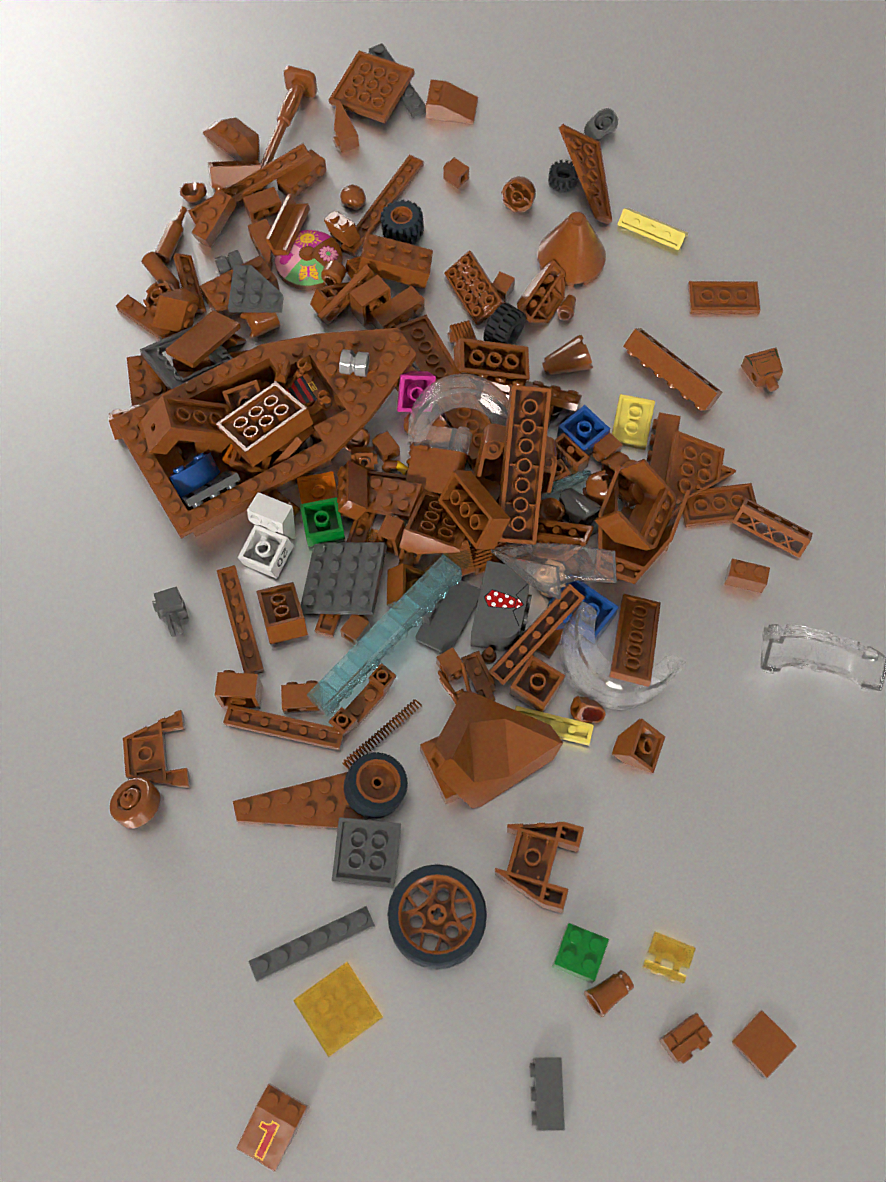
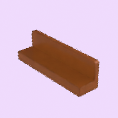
[266,194,310,256]

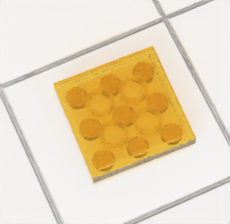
[293,962,384,1057]

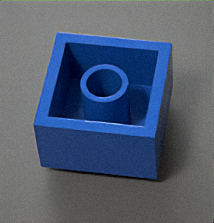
[557,405,611,455]

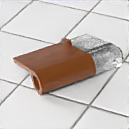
[405,424,472,495]

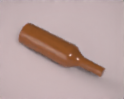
[155,206,187,264]
[141,252,180,290]

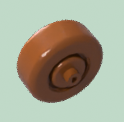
[109,777,161,828]

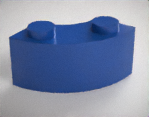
[169,452,220,497]

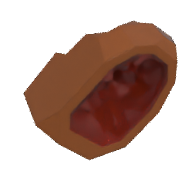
[570,696,606,723]

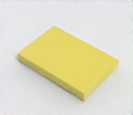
[612,394,655,450]

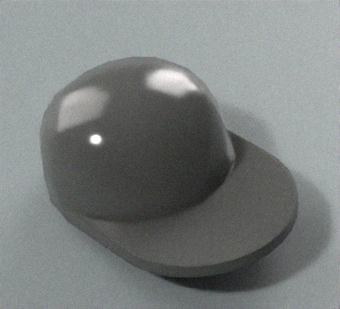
[584,108,618,140]

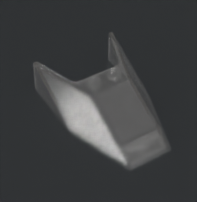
[491,542,617,599]

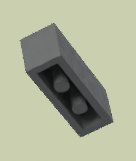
[529,1057,565,1131]

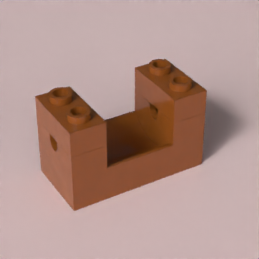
[141,395,230,460]

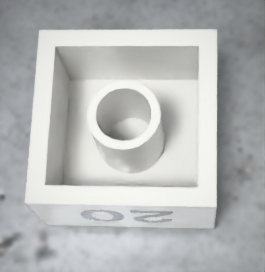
[238,525,294,579]

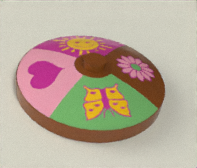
[274,230,343,290]

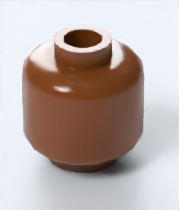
[321,260,346,286]

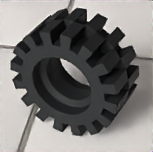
[548,160,578,192]

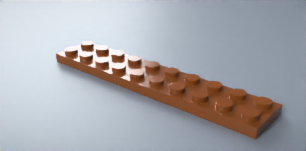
[395,315,504,464]

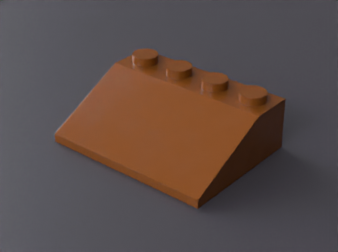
[216,382,313,467]
[399,490,466,554]

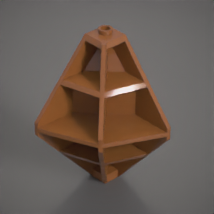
[427,692,564,808]

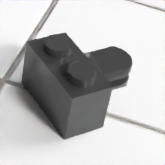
[152,586,189,637]

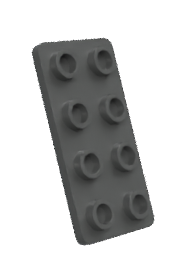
[415,576,481,653]

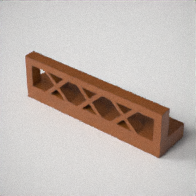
[732,498,813,558]

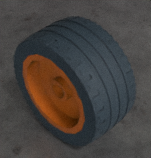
[344,752,408,818]

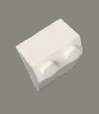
[247,492,296,539]

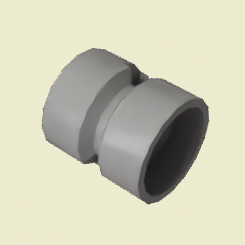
[339,349,370,377]

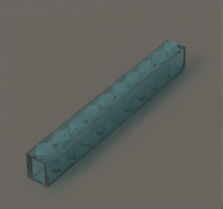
[307,554,462,716]

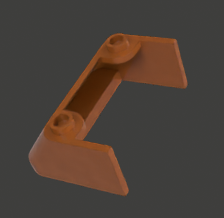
[473,424,557,494]
[595,459,676,551]

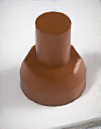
[481,647,497,664]

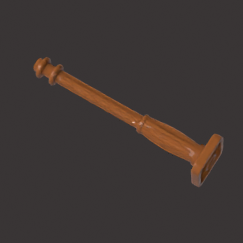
[253,66,317,194]

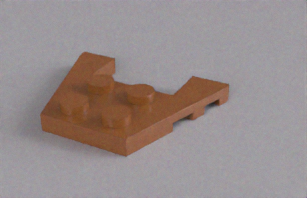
[123,710,190,788]

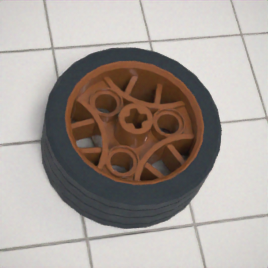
[387,864,487,970]

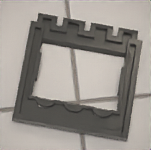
[140,326,233,390]

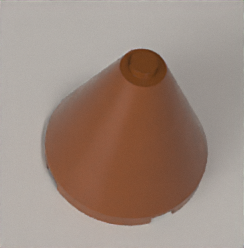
[537,212,606,287]

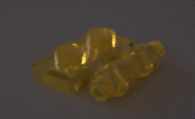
[642,931,696,984]

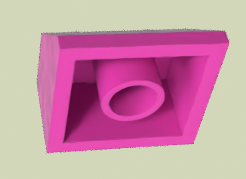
[397,371,436,412]

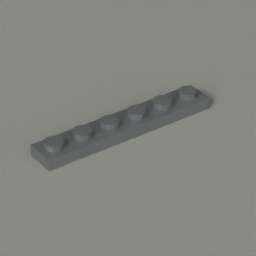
[369,43,426,118]
[248,906,375,982]

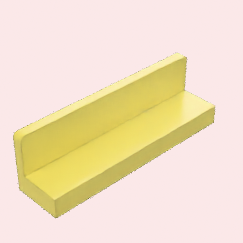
[617,208,688,250]

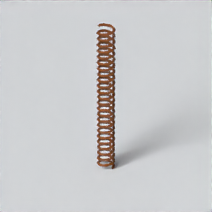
[342,699,422,769]

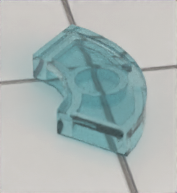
[545,470,592,495]

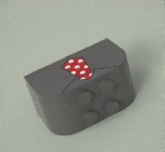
[470,561,532,651]

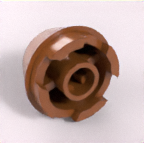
[143,281,175,313]

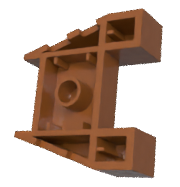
[495,822,584,914]

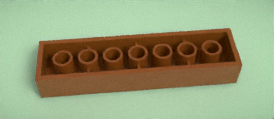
[498,385,552,545]

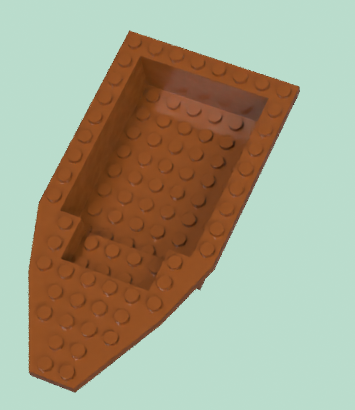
[112,328,417,539]

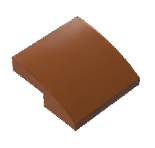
[732,1010,797,1078]

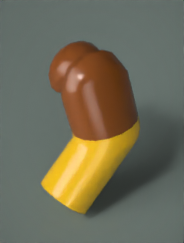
[382,460,408,475]

